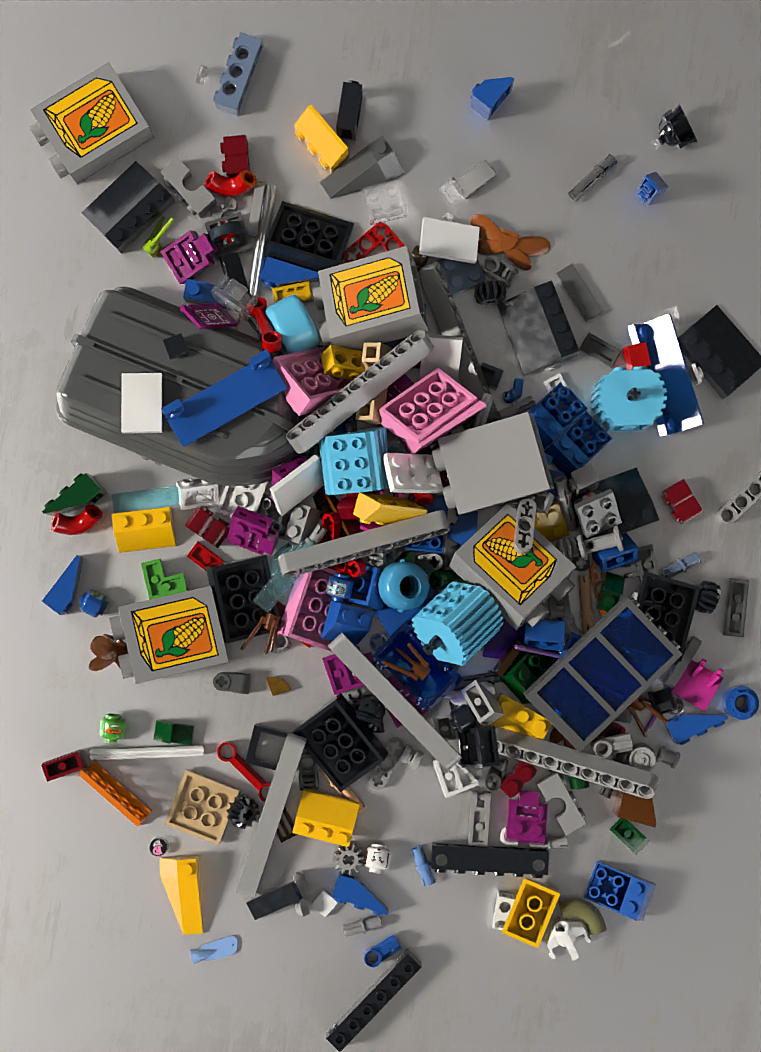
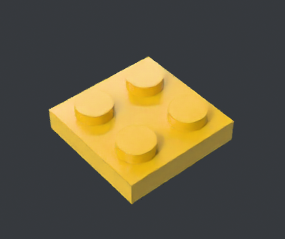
[524,500,569,542]

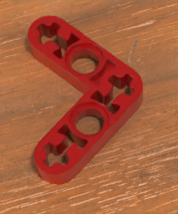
[344,223,411,263]
[321,512,366,577]

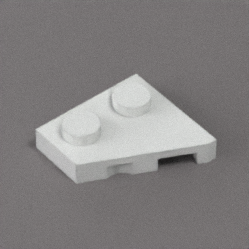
[432,759,479,798]

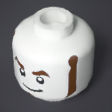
[364,844,391,874]

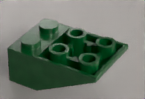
[42,473,108,516]
[499,649,558,704]

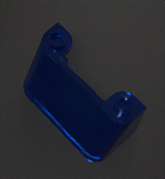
[373,622,464,711]

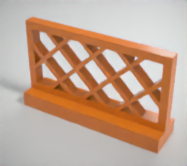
[78,760,153,826]

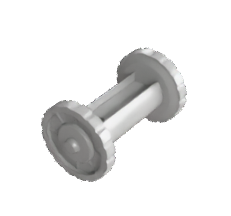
[577,526,624,561]
[629,743,656,772]

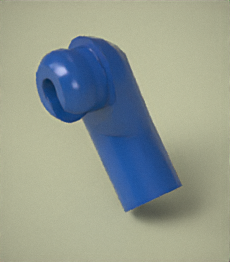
[502,378,524,403]

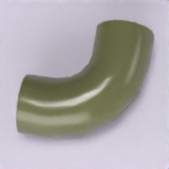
[558,899,607,935]

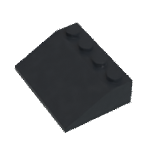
[81,161,175,253]
[263,201,354,272]
[497,280,580,375]
[678,305,761,399]
[571,467,659,546]
[206,555,281,644]
[624,571,701,662]
[292,693,389,792]

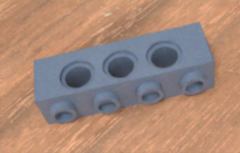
[213,32,263,116]

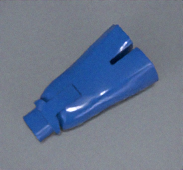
[373,585,439,640]

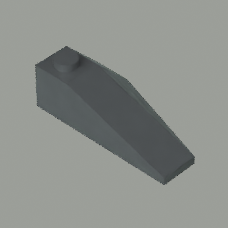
[320,136,404,199]

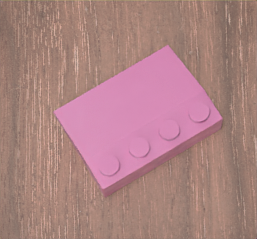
[273,346,352,416]
[379,368,478,443]
[398,400,486,454]
[277,567,352,652]

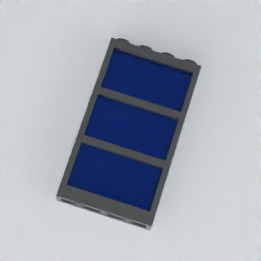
[523,596,683,752]

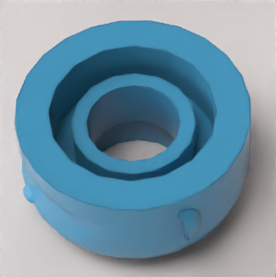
[378,559,430,613]

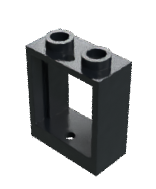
[336,80,363,141]
[245,724,293,770]
[457,726,500,768]

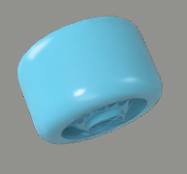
[266,295,321,354]

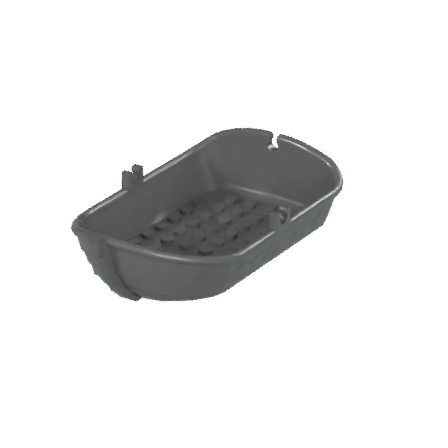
[56,286,320,486]

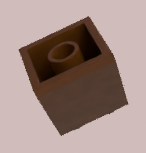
[612,765,656,828]

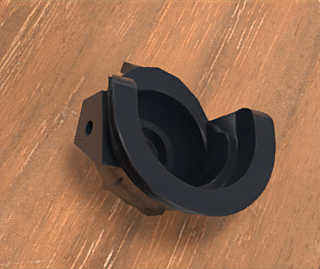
[658,103,698,149]
[348,689,386,733]

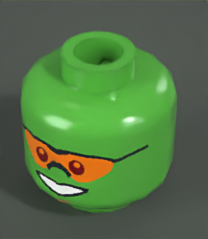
[99,713,126,743]

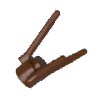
[240,613,282,654]
[382,643,431,681]
[627,694,668,737]

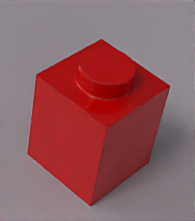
[622,342,651,370]

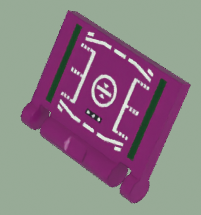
[180,303,238,329]

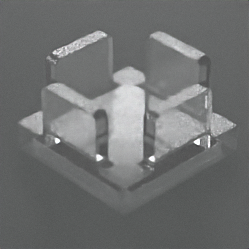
[211,275,258,321]

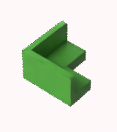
[141,559,190,600]

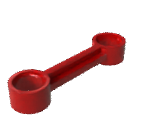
[248,297,282,353]
[217,741,272,802]

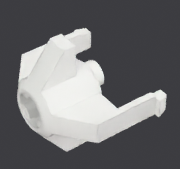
[544,917,591,961]

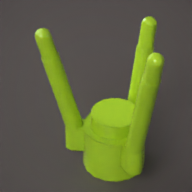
[142,216,176,258]

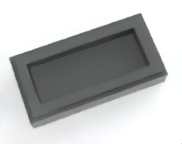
[579,332,622,368]

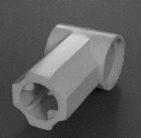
[591,733,633,758]

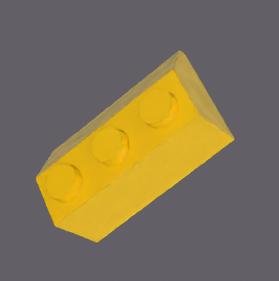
[294,105,349,173]
[353,492,427,526]
[112,507,176,553]
[485,692,552,740]
[292,788,360,847]
[501,878,560,948]

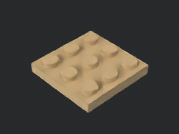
[164,769,240,845]

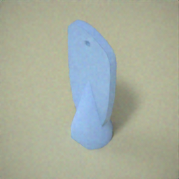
[190,935,238,964]

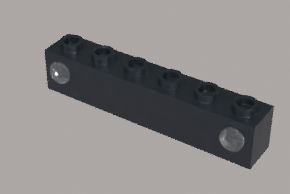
[431,842,549,878]
[326,948,422,1052]

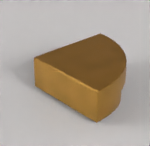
[266,677,291,696]

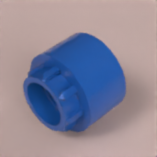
[722,685,759,720]

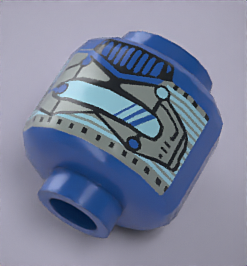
[327,573,354,602]
[79,589,109,618]

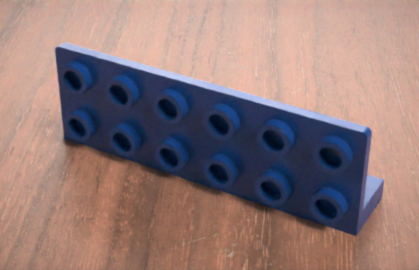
[627,314,704,437]
[161,349,286,447]

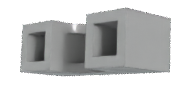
[160,157,217,218]
[535,771,587,836]

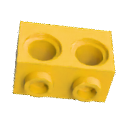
[321,345,366,381]

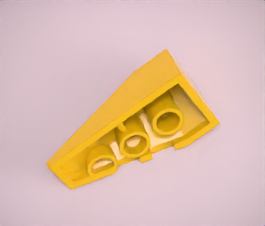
[160,855,203,935]

